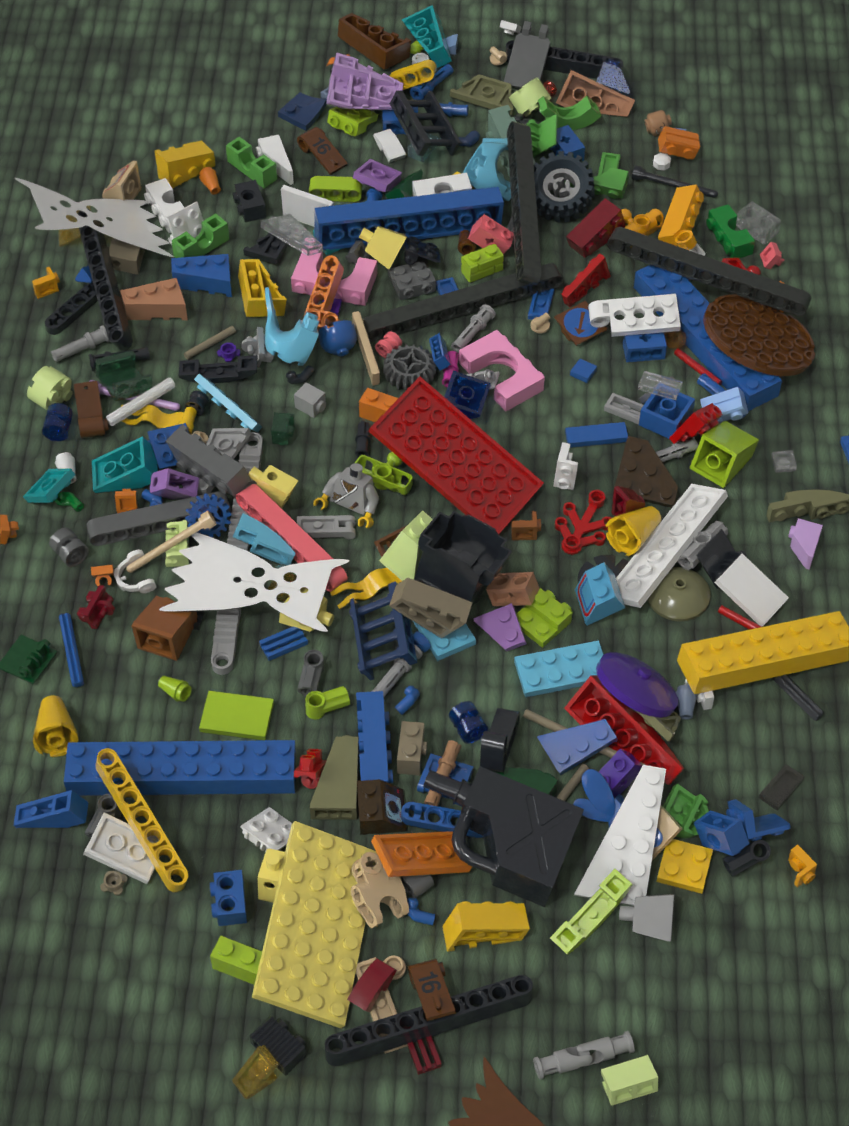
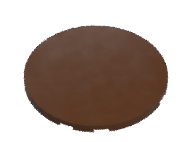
[703,294,815,376]

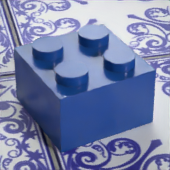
[639,383,695,439]

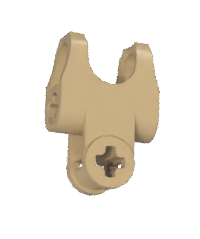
[351,852,409,928]

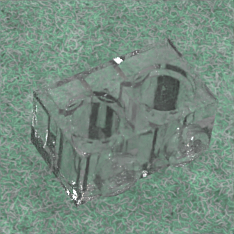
[736,201,781,244]

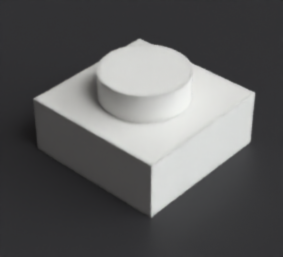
[500,20,521,35]

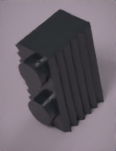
[249,1016,306,1076]

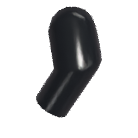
[286,365,315,384]

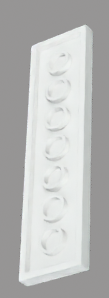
[616,484,728,608]

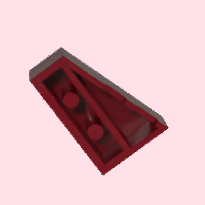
[566,198,626,258]

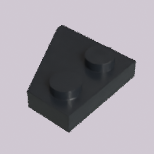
[243,229,292,264]

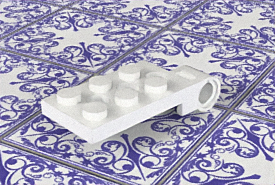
[588,294,681,337]

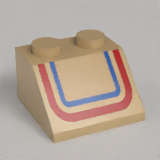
[102,161,141,201]

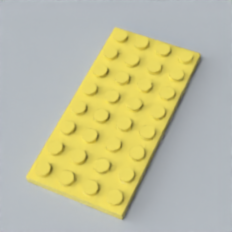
[252,821,378,1028]

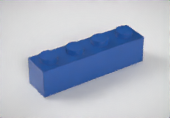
[429,333,451,370]

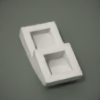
[373,129,406,163]

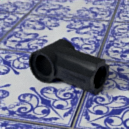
[722,840,771,877]

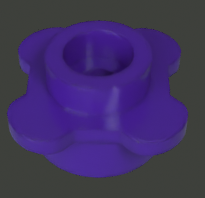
[217,342,240,362]

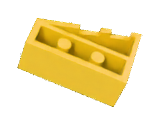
[155,140,216,189]
[238,259,287,317]
[442,901,530,952]

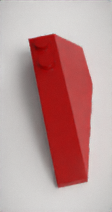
[564,675,684,785]

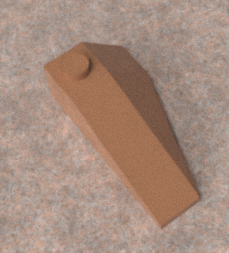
[556,70,635,117]

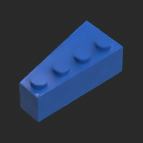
[356,691,393,783]

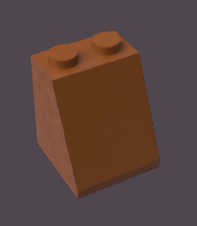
[132,596,198,661]

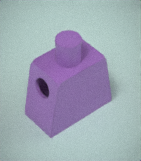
[150,468,199,500]

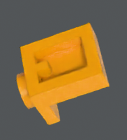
[32,267,60,299]
[788,845,817,888]

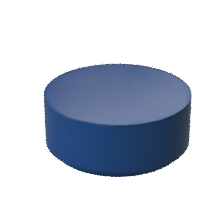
[413,631,431,653]

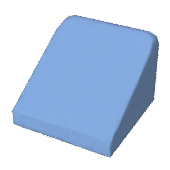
[446,34,458,55]

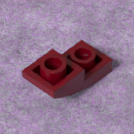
[347,958,397,1012]

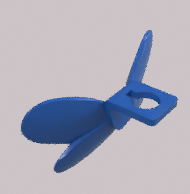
[573,769,663,848]

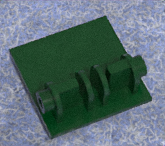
[0,634,58,684]

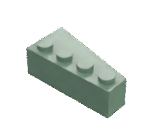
[486,105,536,177]

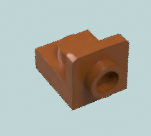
[511,511,541,540]

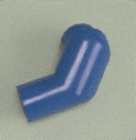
[141,489,163,506]
[407,898,435,926]

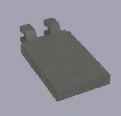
[504,21,551,89]

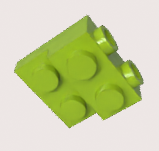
[327,107,378,136]
[516,588,572,648]

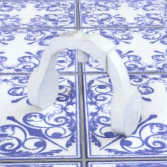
[114,550,156,593]

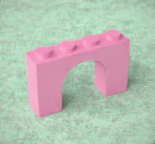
[291,247,378,306]
[459,330,545,412]

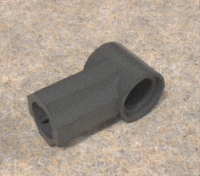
[297,650,324,696]
[85,794,122,839]

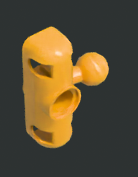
[621,209,664,236]

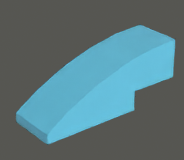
[233,513,295,566]

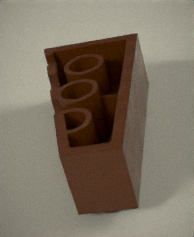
[338,13,411,70]

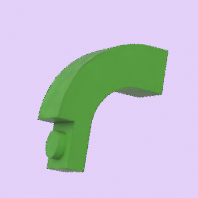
[538,96,602,130]

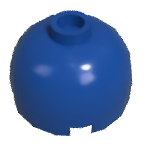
[318,320,357,356]

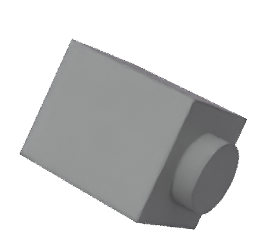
[294,383,326,418]

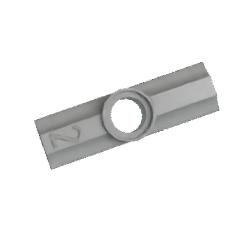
[678,521,728,571]

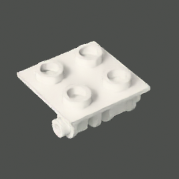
[166,202,203,245]
[240,807,292,852]

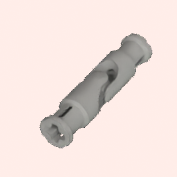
[533,1031,635,1080]

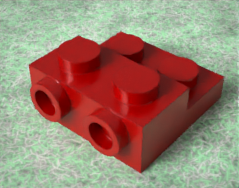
[669,403,723,444]

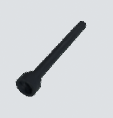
[631,165,718,198]

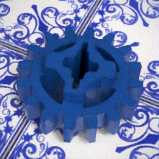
[185,493,232,538]

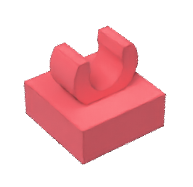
[760,242,785,269]

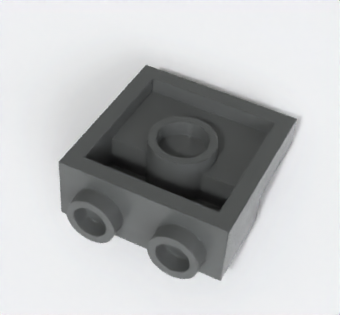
[388,260,436,300]

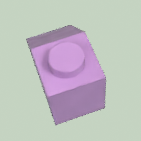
[788,518,823,570]

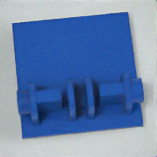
[147,423,189,469]

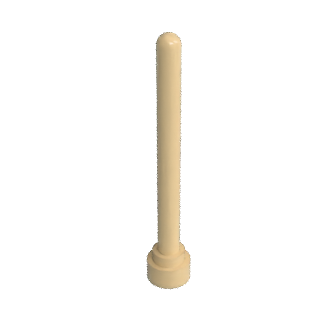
[126,510,217,573]

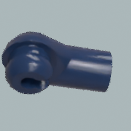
[458,130,480,147]

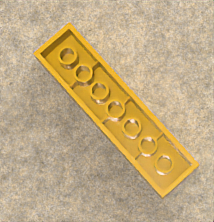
[677,611,849,695]

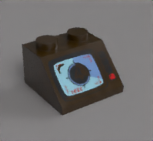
[357,779,406,835]

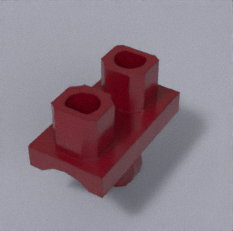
[77,585,115,629]

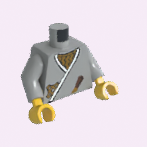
[313,463,379,528]

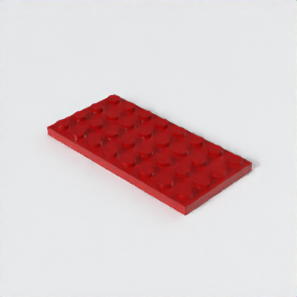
[368,376,544,535]

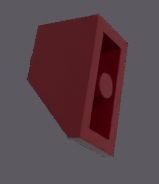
[611,486,645,517]

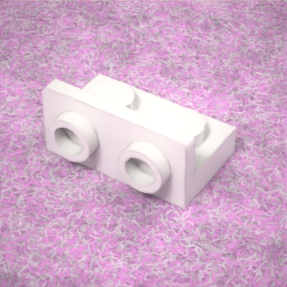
[553,442,578,490]

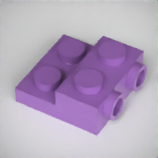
[353,159,402,192]

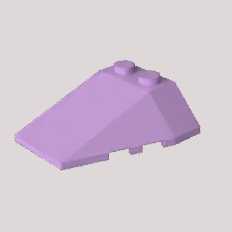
[326,53,403,110]

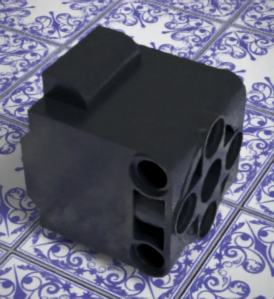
[414,511,512,607]

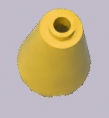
[606,506,661,556]
[33,695,79,757]

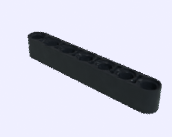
[505,40,623,82]

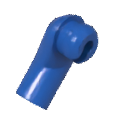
[395,686,420,715]

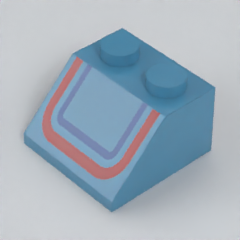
[575,562,625,626]

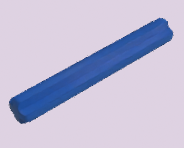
[59,613,84,688]

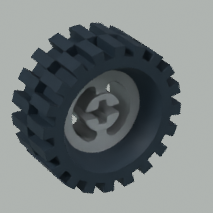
[534,151,595,223]

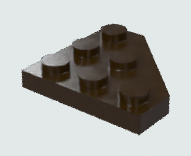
[613,436,678,508]

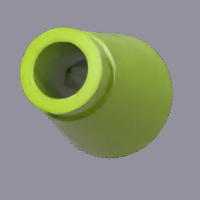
[158,676,192,702]

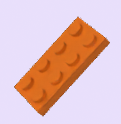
[371,831,472,877]

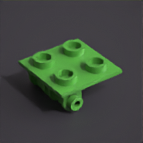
[526,114,558,158]

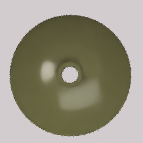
[647,567,711,621]

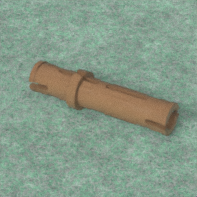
[424,740,462,806]

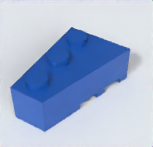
[171,254,232,297]

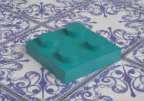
[23,468,76,503]

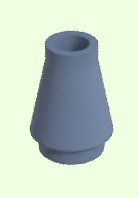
[675,685,697,720]

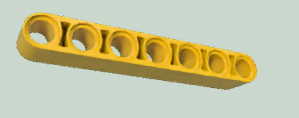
[96,748,188,892]

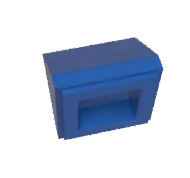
[75,266,93,283]

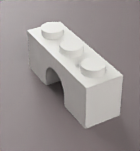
[412,173,472,196]
[144,178,184,233]

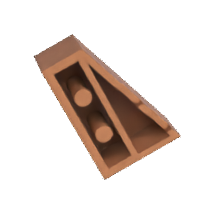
[120,278,188,320]

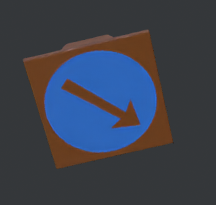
[554,301,608,346]

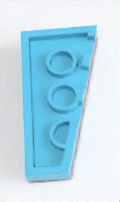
[194,374,262,433]

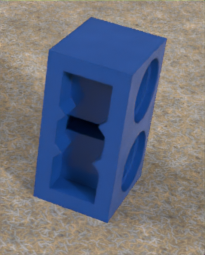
[210,870,247,926]

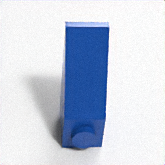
[13,790,89,828]

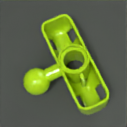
[355,452,413,495]

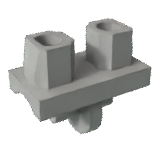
[241,327,274,367]

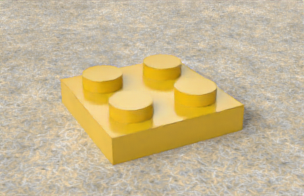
[656,839,713,894]

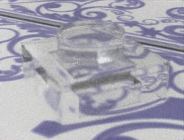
[772,450,797,473]

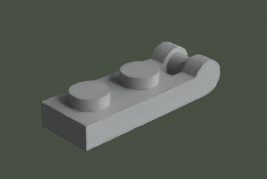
[297,515,356,539]

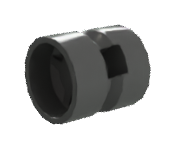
[49,527,89,567]

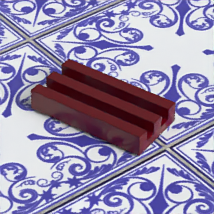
[402,1026,442,1075]

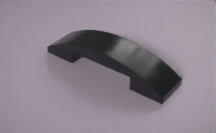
[178,355,258,383]

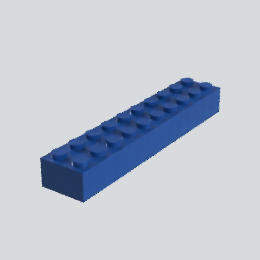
[314,187,504,251]
[634,265,782,411]
[64,740,296,796]

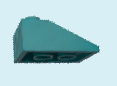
[92,436,158,493]

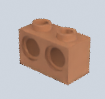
[486,572,540,606]

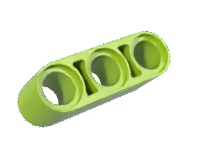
[309,176,363,202]

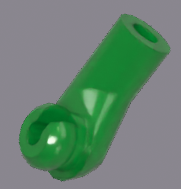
[54,492,84,512]

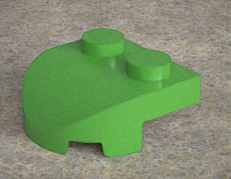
[663,784,709,838]

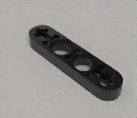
[45,283,98,335]

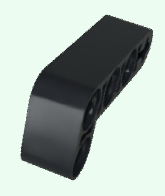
[480,708,520,773]

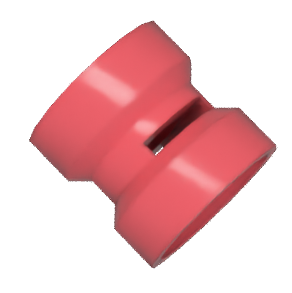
[375,331,402,358]

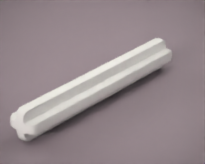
[106,378,175,426]

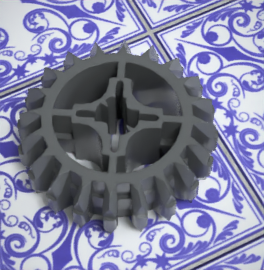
[383,344,436,391]

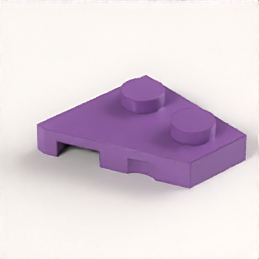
[473,603,527,651]

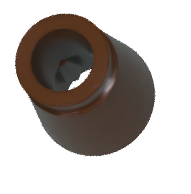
[458,230,476,255]

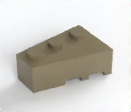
[389,578,472,638]

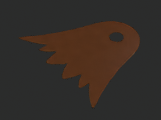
[448,1057,544,1126]

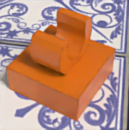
[115,489,138,513]
[0,515,19,544]
[91,565,114,586]

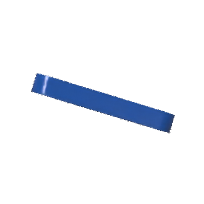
[401,802,483,838]

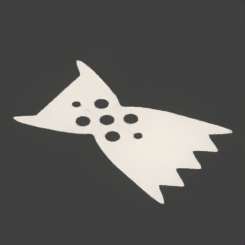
[14,178,174,257]
[159,532,349,632]

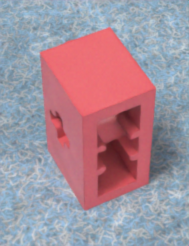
[468,214,514,254]

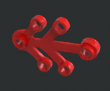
[555,490,611,555]

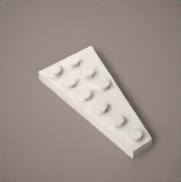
[574,765,666,906]

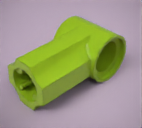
[305,686,350,720]

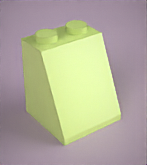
[379,511,433,581]

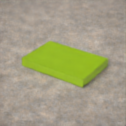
[199,691,274,740]

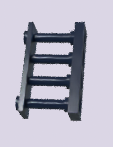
[349,581,418,681]

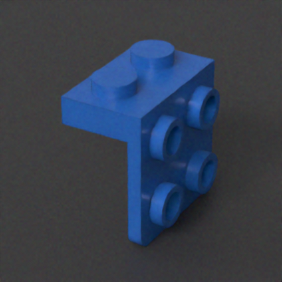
[726,799,790,840]

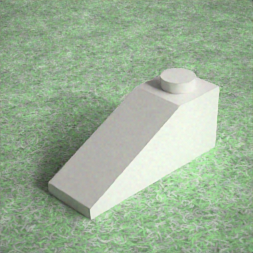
[256,135,294,185]

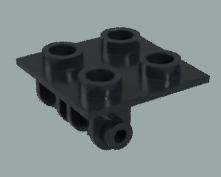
[404,236,441,265]
[696,529,747,589]

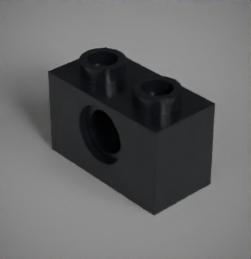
[232,180,266,222]

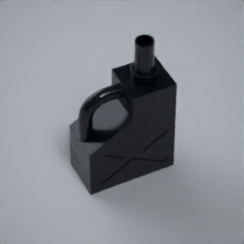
[423,766,584,907]

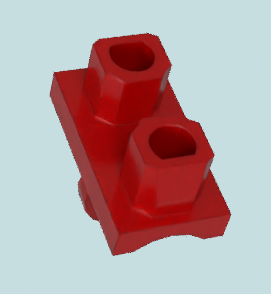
[294,748,326,789]

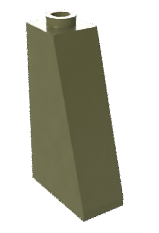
[310,735,359,820]

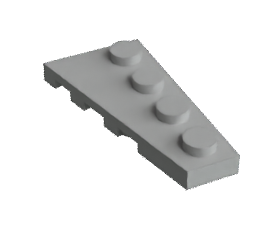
[197,428,251,495]

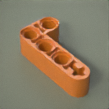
[304,255,344,331]

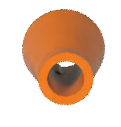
[199,167,221,195]

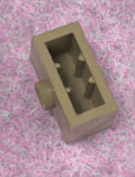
[397,721,427,776]

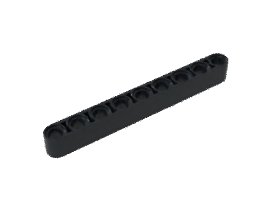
[76,208,133,351]
[325,975,533,1066]

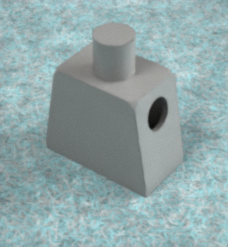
[619,894,674,941]

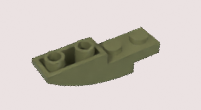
[766,490,849,522]

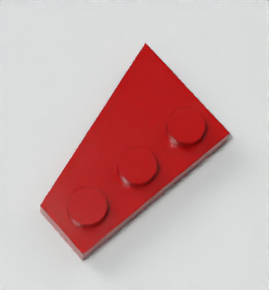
[561,253,611,307]

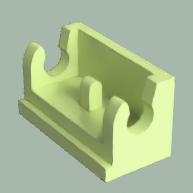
[165,520,189,567]
[601,1055,658,1106]

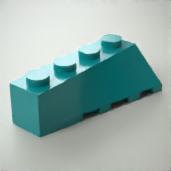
[402,5,452,68]

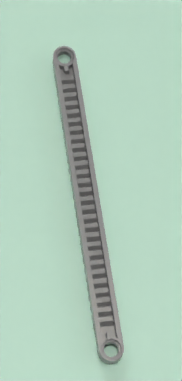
[211,432,263,675]

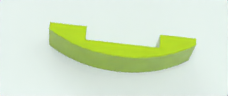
[550,869,633,955]

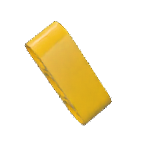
[390,60,437,90]

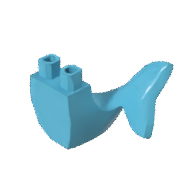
[463,138,511,201]
[265,287,319,366]

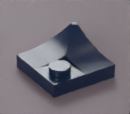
[278,92,327,131]

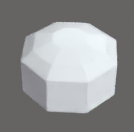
[653,153,671,171]

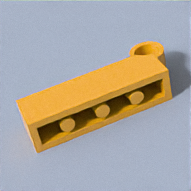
[658,184,704,250]

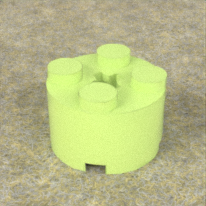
[509,78,551,118]
[27,366,73,414]

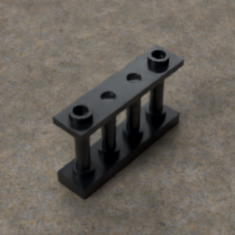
[389,90,461,156]

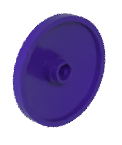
[596,652,678,718]

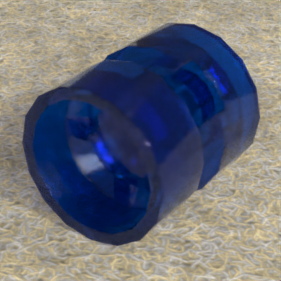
[42,403,73,441]
[449,701,488,744]

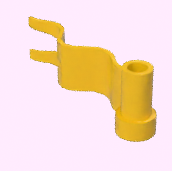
[121,405,197,435]
[330,568,402,609]

